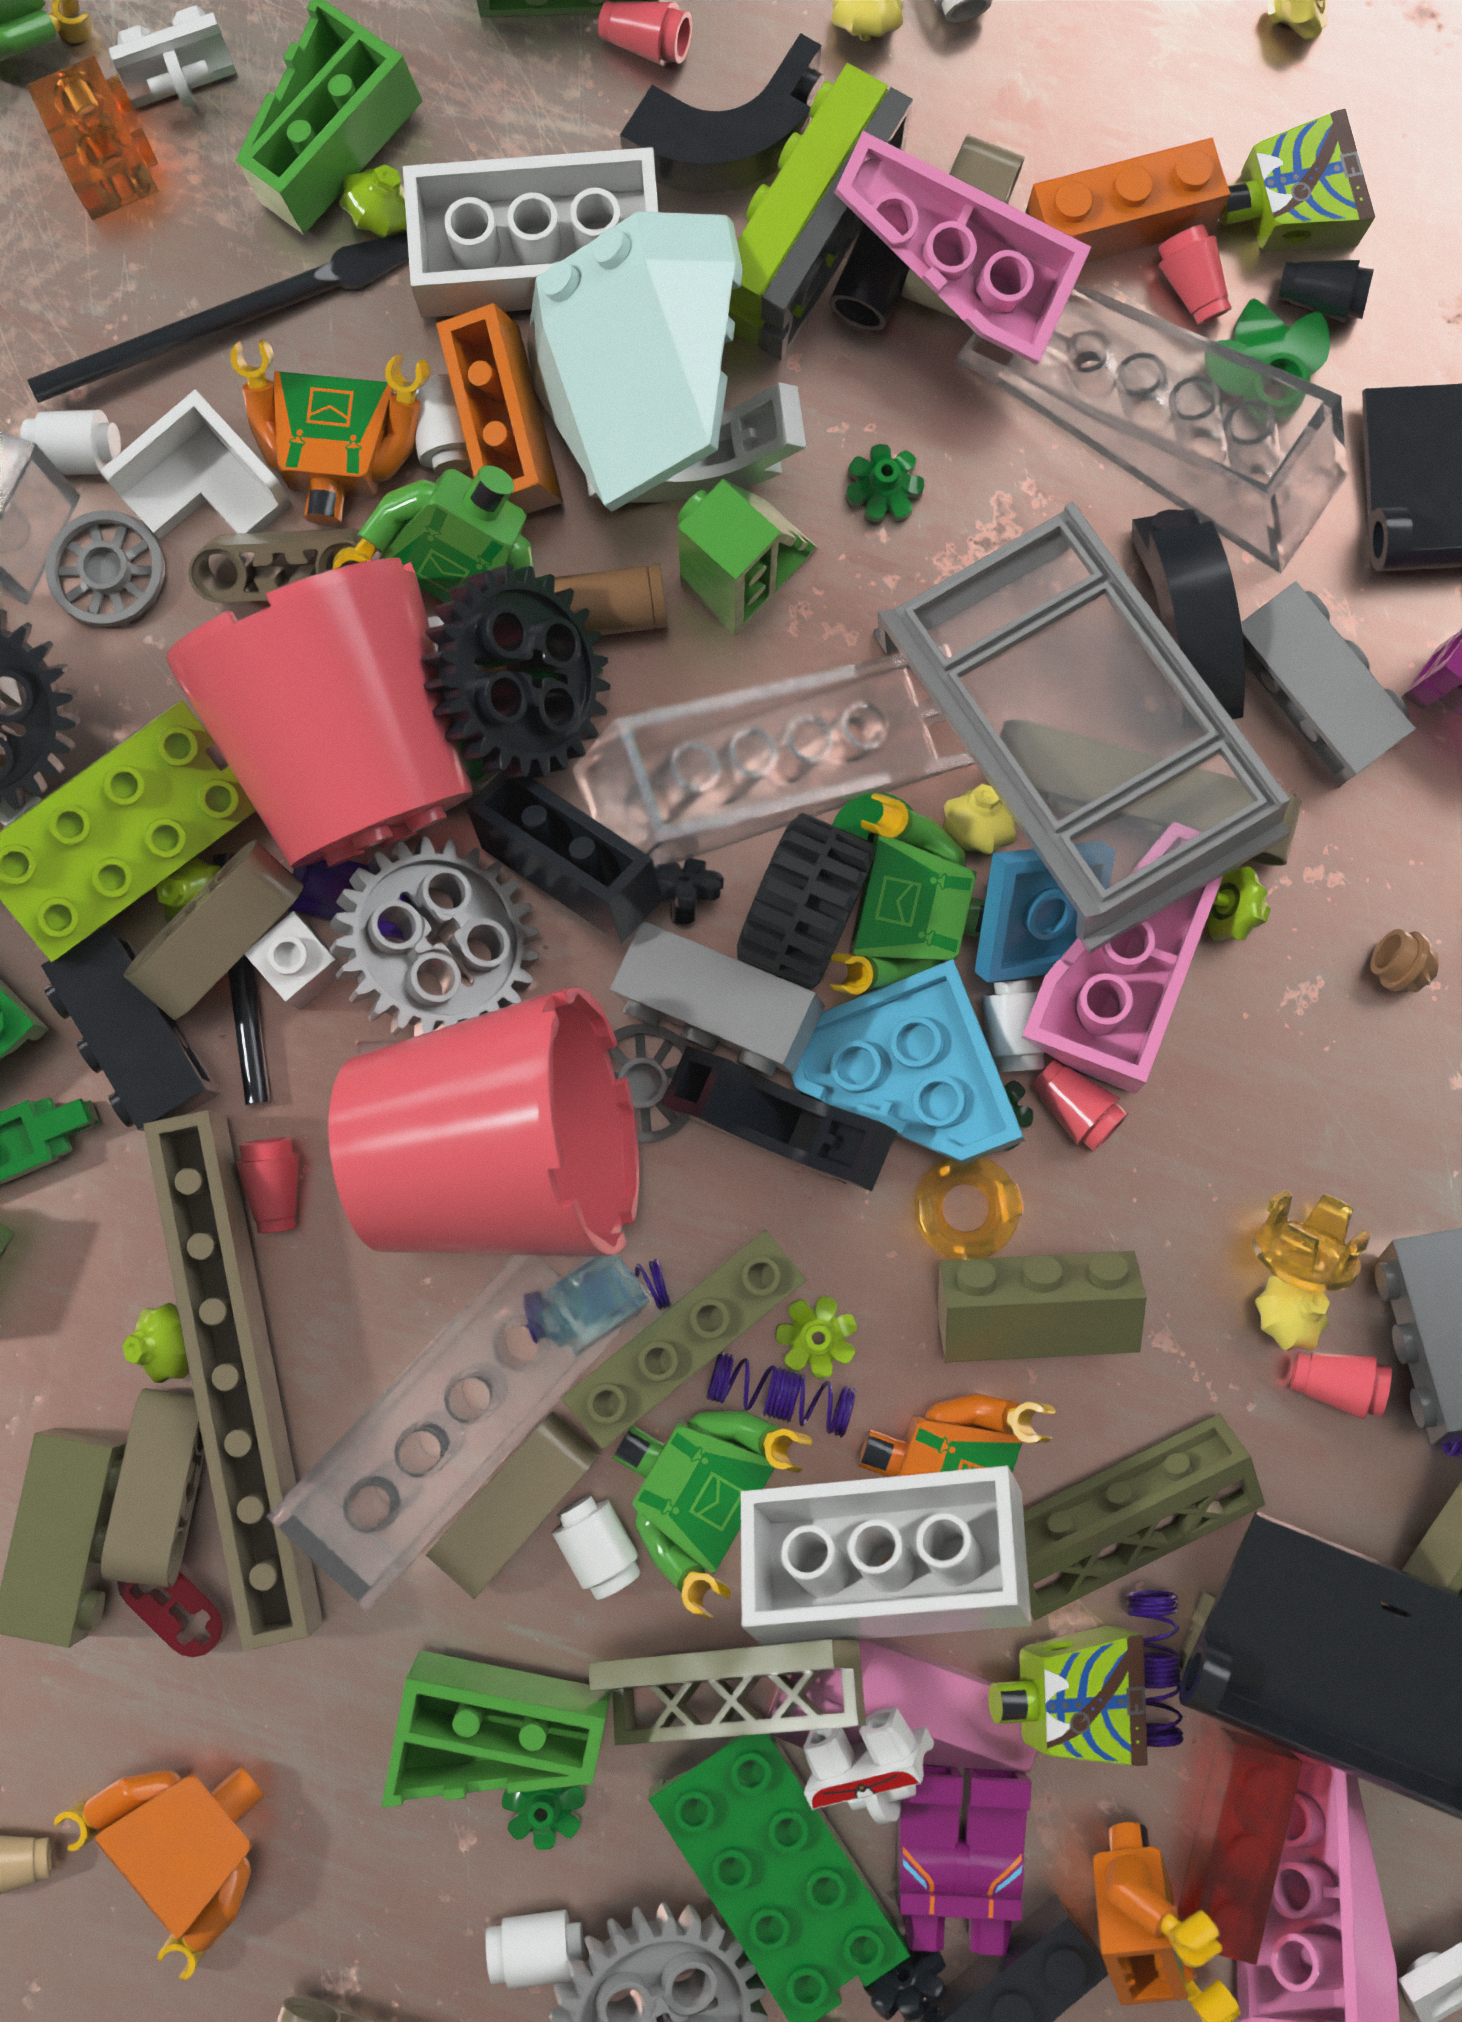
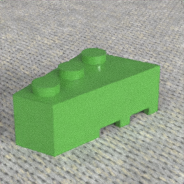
[235,0,423,235]
[677,479,818,635]
[381,1650,612,1808]

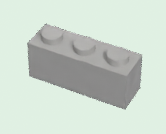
[1241,581,1416,787]
[609,921,825,1077]

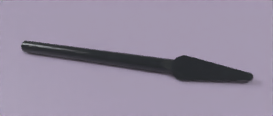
[27,232,409,403]

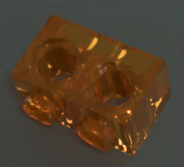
[27,55,159,220]

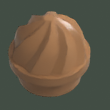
[1370,929,1439,993]

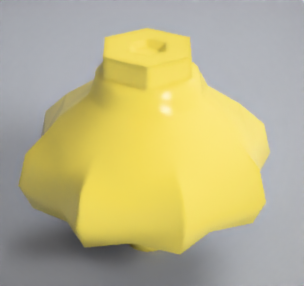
[831,0,903,41]
[1267,0,1328,39]
[942,784,1016,855]
[1255,1275,1330,1351]

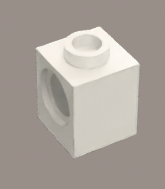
[245,911,344,1010]

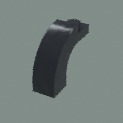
[620,33,824,193]
[1132,508,1245,729]
[661,1046,897,1192]

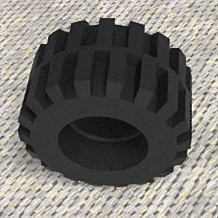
[737,812,874,991]

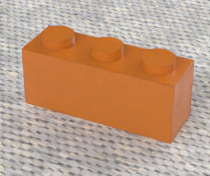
[1025,137,1231,262]
[436,303,563,514]

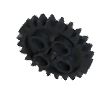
[422,565,610,780]
[0,609,80,810]

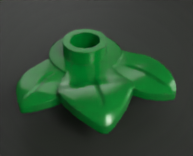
[1209,298,1330,415]

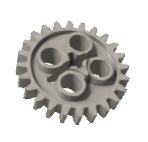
[329,837,539,1036]
[548,1903,768,2022]

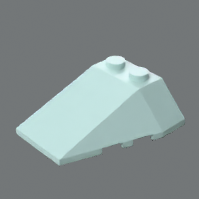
[527,212,743,512]

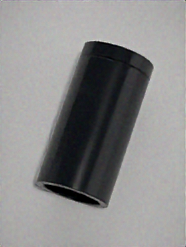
[829,223,910,330]

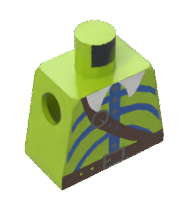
[1219,108,1376,252]
[988,1625,1148,1766]

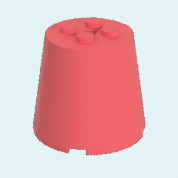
[166,558,473,868]
[328,987,639,1257]

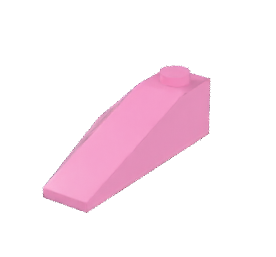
[834,131,1091,365]
[1021,822,1223,1094]
[766,1637,1038,1773]
[1236,1750,1399,2022]

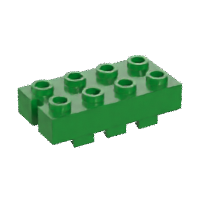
[648,1713,910,2022]

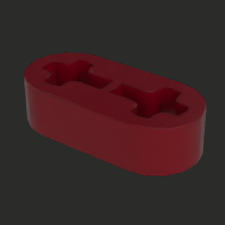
[117,1562,230,1657]

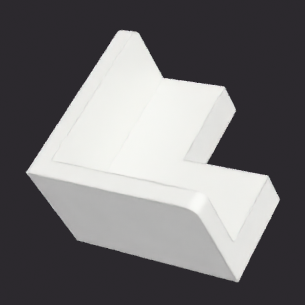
[101,389,293,541]

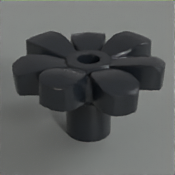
[655,858,724,924]
[863,1938,946,2021]

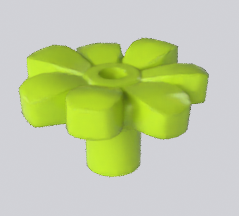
[775,1296,857,1379]

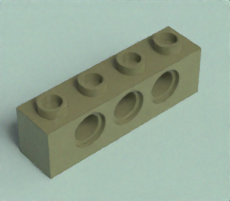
[561,1229,807,1450]

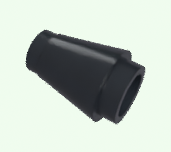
[1278,260,1374,323]

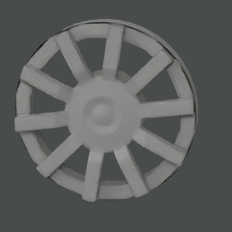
[45,510,166,627]
[609,1024,690,1143]

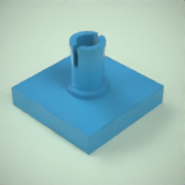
[974,841,1116,983]

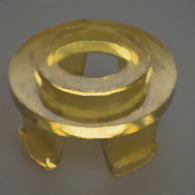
[914,1157,1023,1260]
[1252,1190,1370,1291]

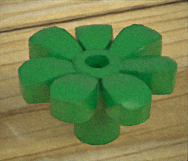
[846,444,924,523]
[502,1785,586,1850]

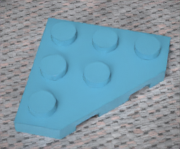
[791,959,1026,1165]

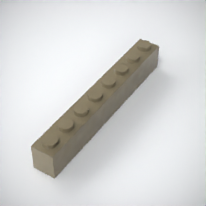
[143,1110,323,1652]

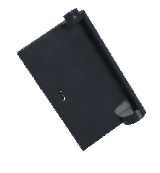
[1362,383,1462,571]
[1179,1511,1462,1820]

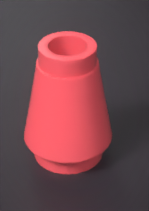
[598,1,692,67]
[1158,224,1232,325]
[1031,1059,1128,1152]
[235,1137,300,1234]
[1290,1352,1392,1420]

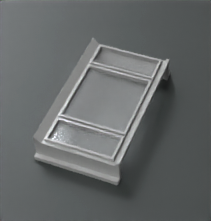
[873,501,1290,954]

